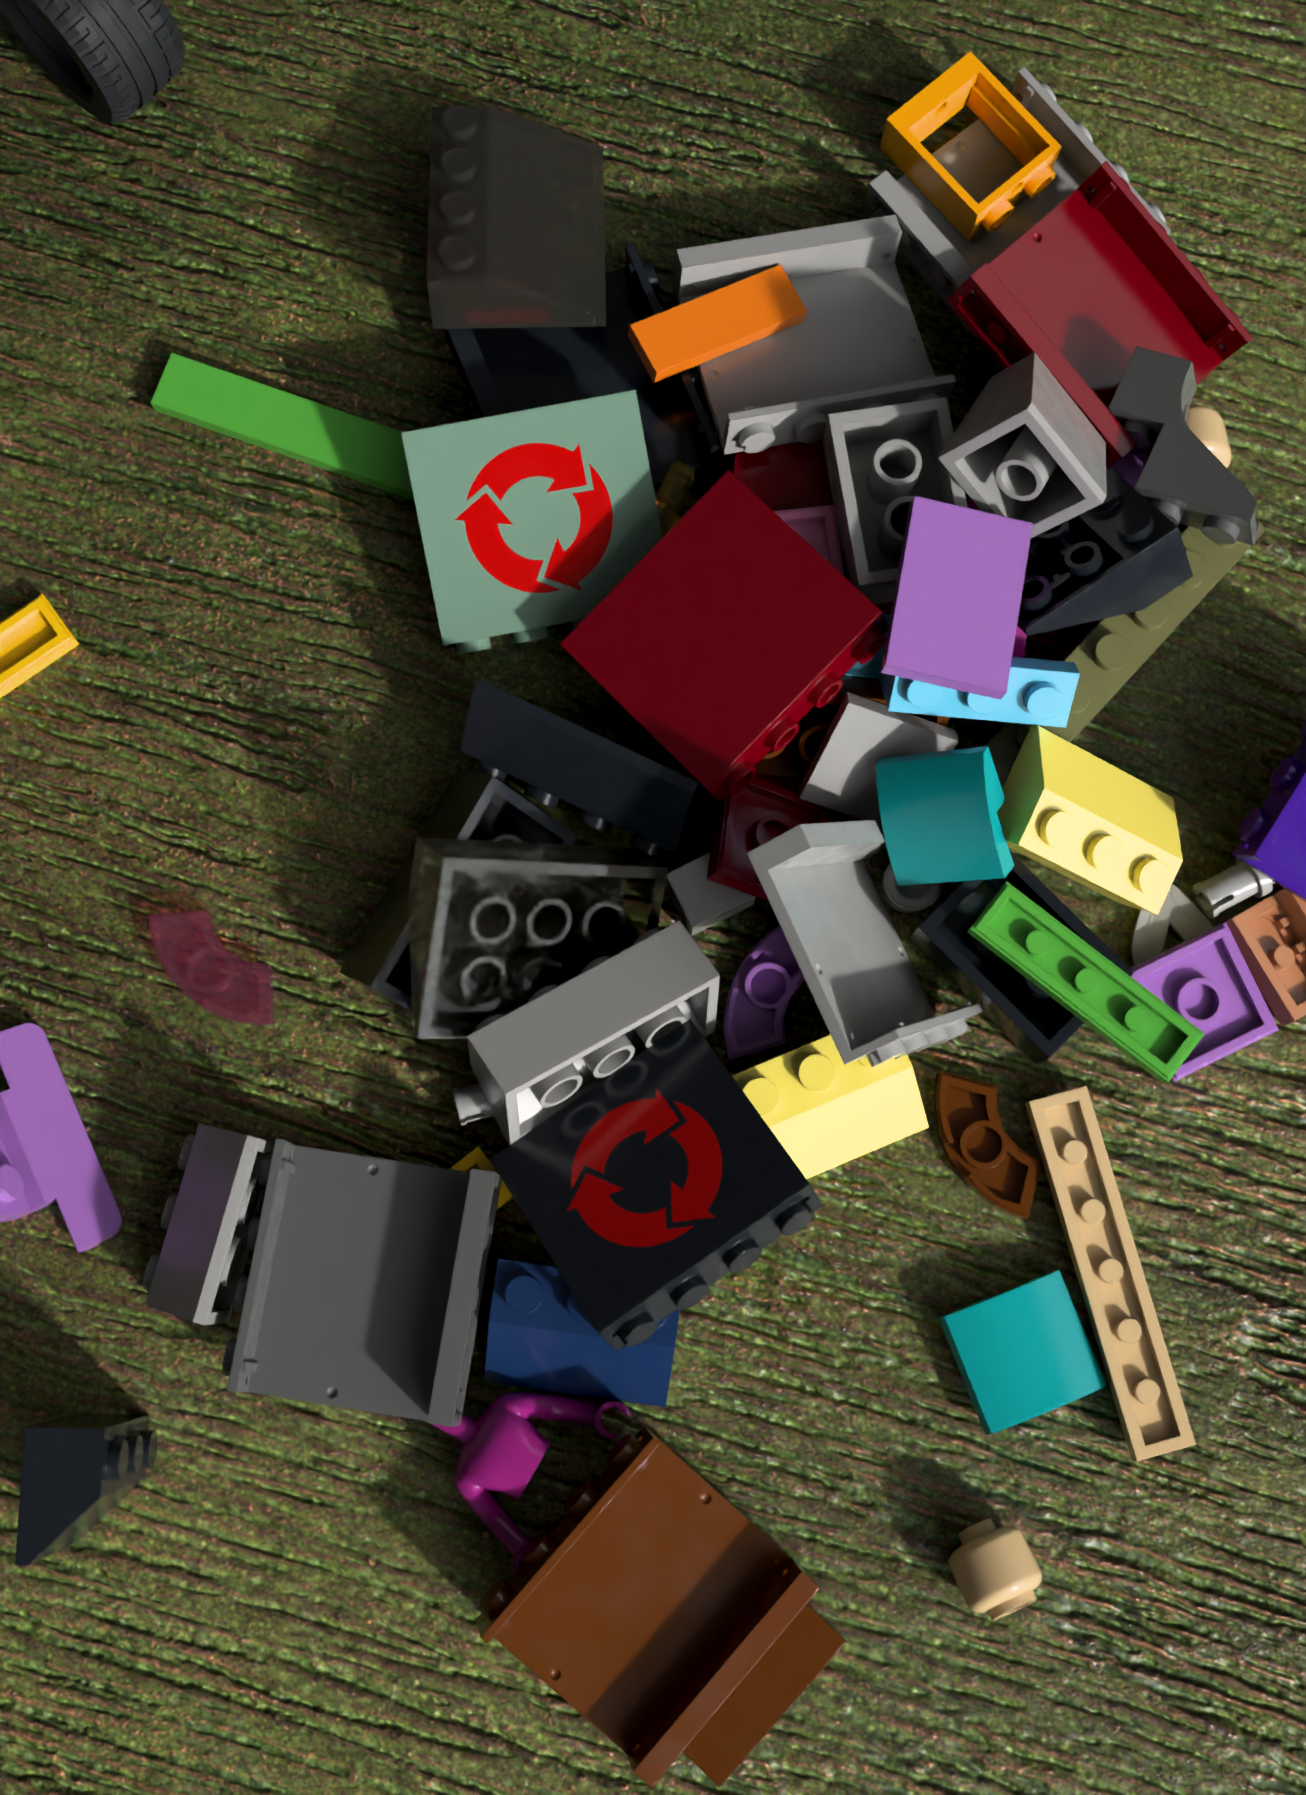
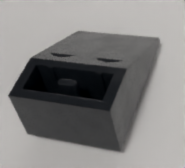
[1017,468,1193,636]

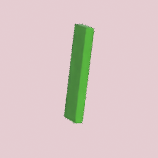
[967,882,1204,1084]

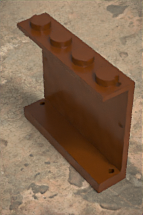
[476,1426,820,1788]

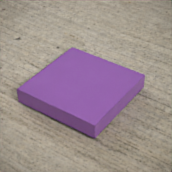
[1130,923,1279,1082]

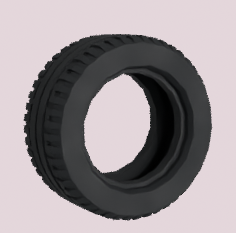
[0,0,185,123]

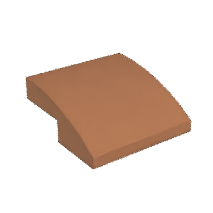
[1224,888,1306,1027]

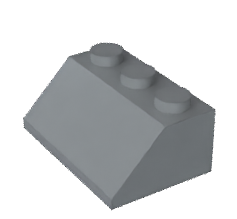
[143,1123,275,1325]

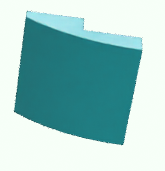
[876,746,1014,886]
[938,1270,1107,1435]

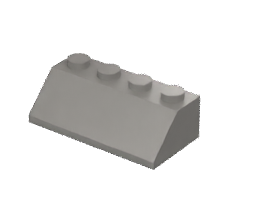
[467,920,720,1145]

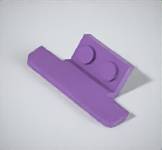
[0,1023,123,1253]

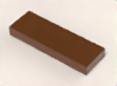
[683,1603,846,1788]

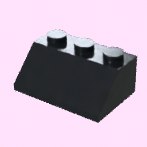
[15,1413,157,1566]

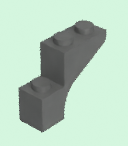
[1108,346,1259,546]

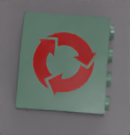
[401,390,662,654]

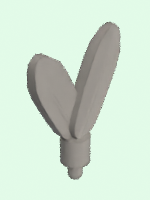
[1130,884,1213,966]

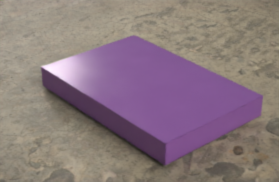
[880,496,1033,700]

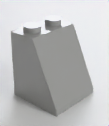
[938,352,1107,538]

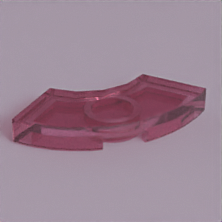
[148,911,275,1026]

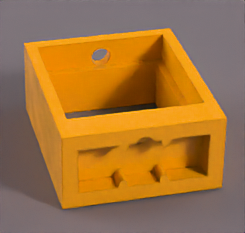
[880,51,1062,242]

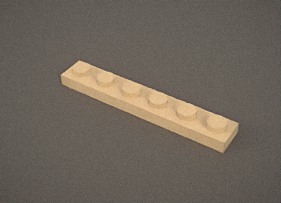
[1025,1086,1196,1461]

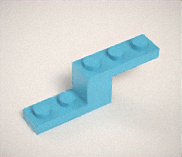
[845,614,1080,728]

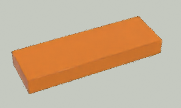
[627,264,808,383]

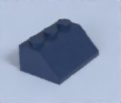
[484,1259,680,1407]

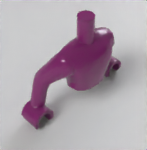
[432,1392,631,1574]

